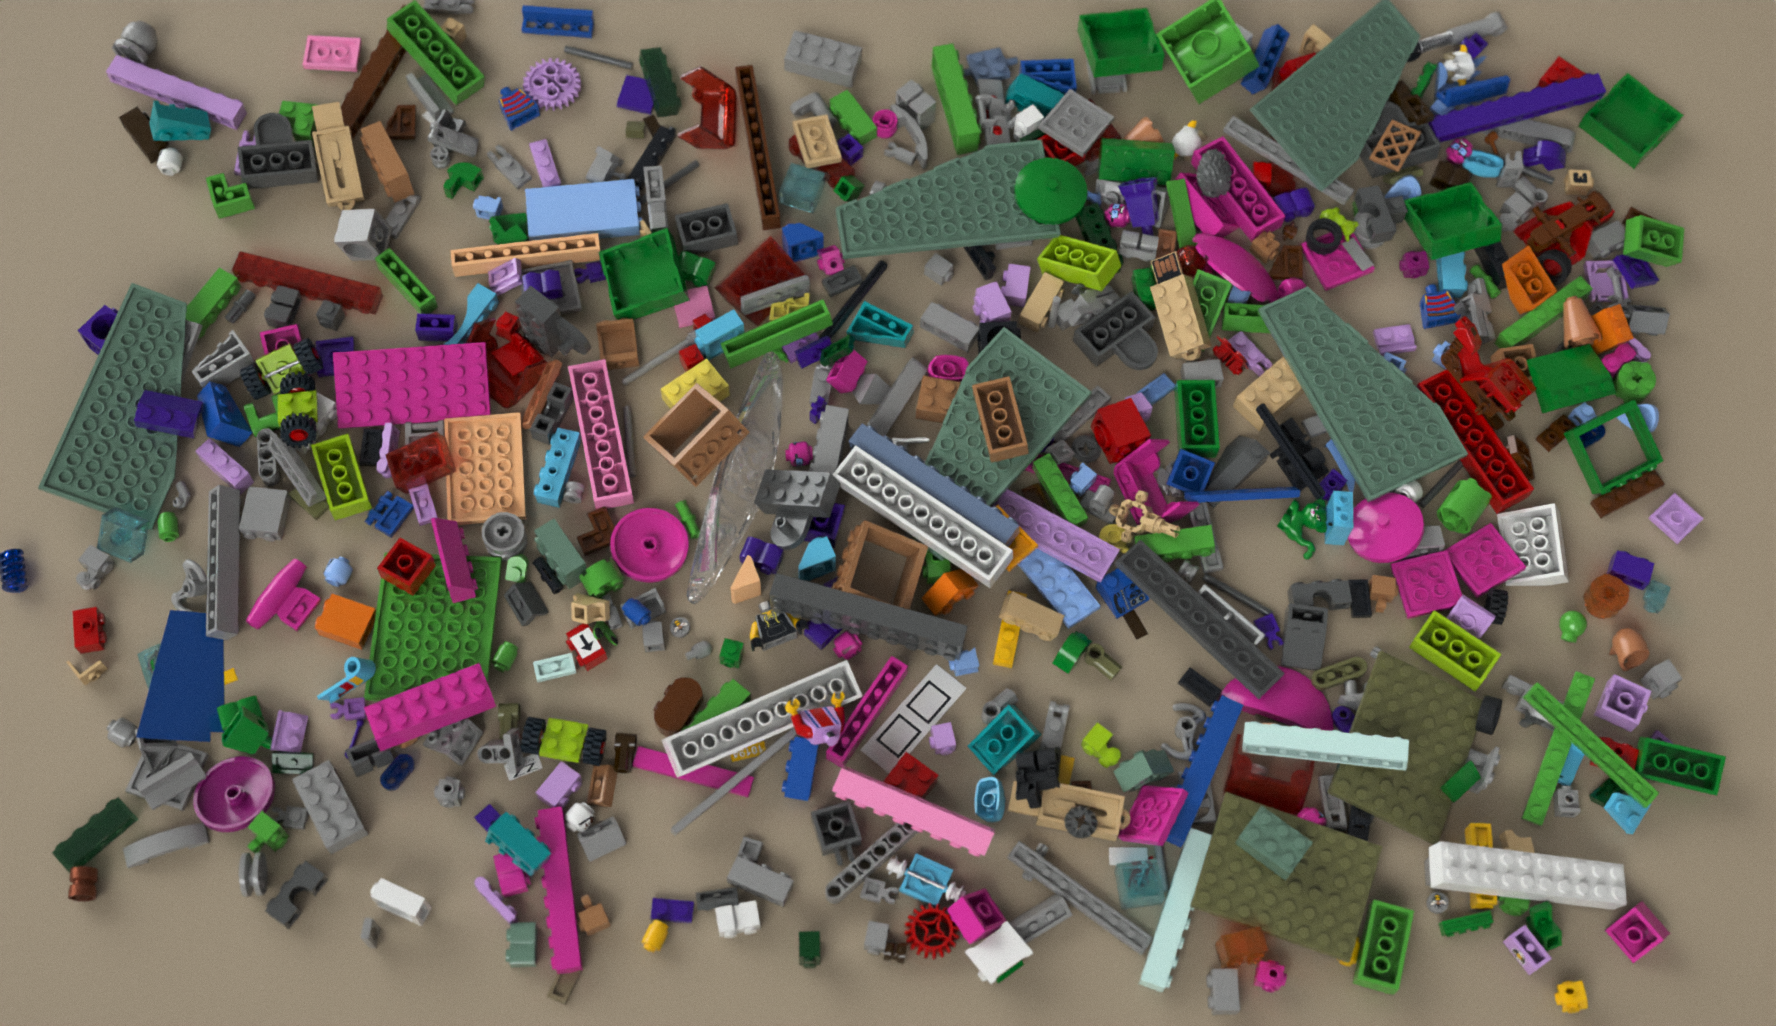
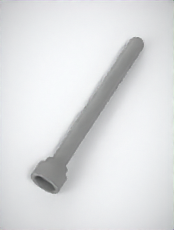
[622,330,697,385]

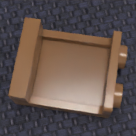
[596,318,639,370]

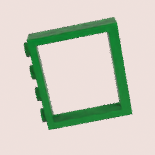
[1564,400,1664,495]

